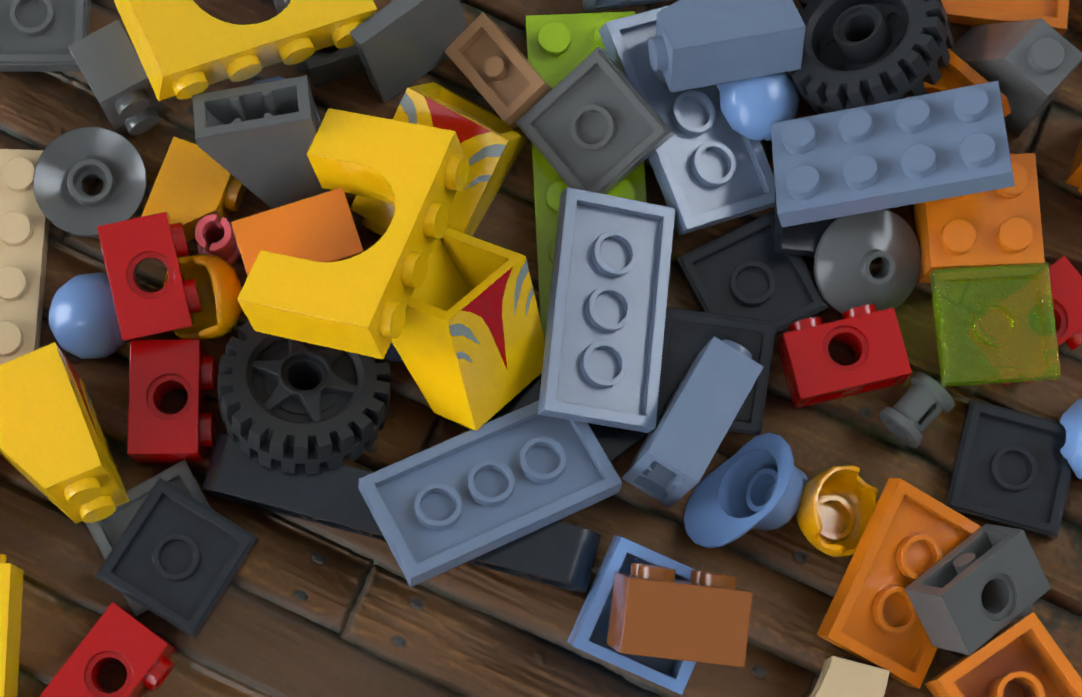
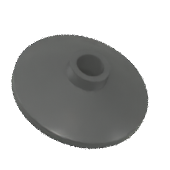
[33,127,147,237]
[814,209,921,314]

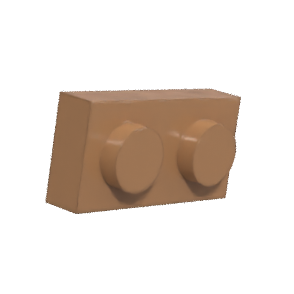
[445,12,553,129]

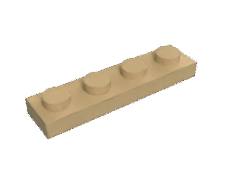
[0,149,50,365]

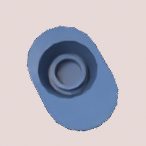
[684,433,809,548]

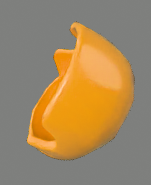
[163,254,242,339]
[796,465,878,557]

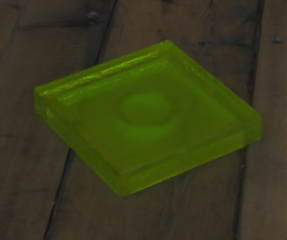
[930,263,1061,387]

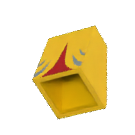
[350,82,528,236]
[391,228,545,431]
[0,342,129,524]

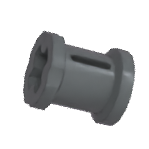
[879,372,955,448]

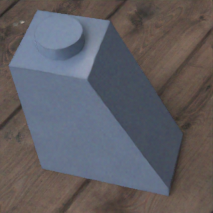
[648,0,806,93]
[621,336,764,508]

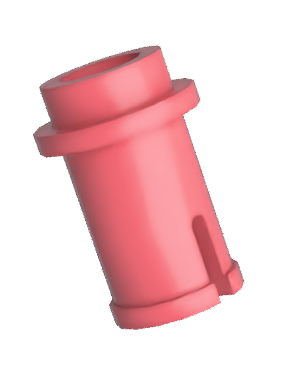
[194,214,241,265]

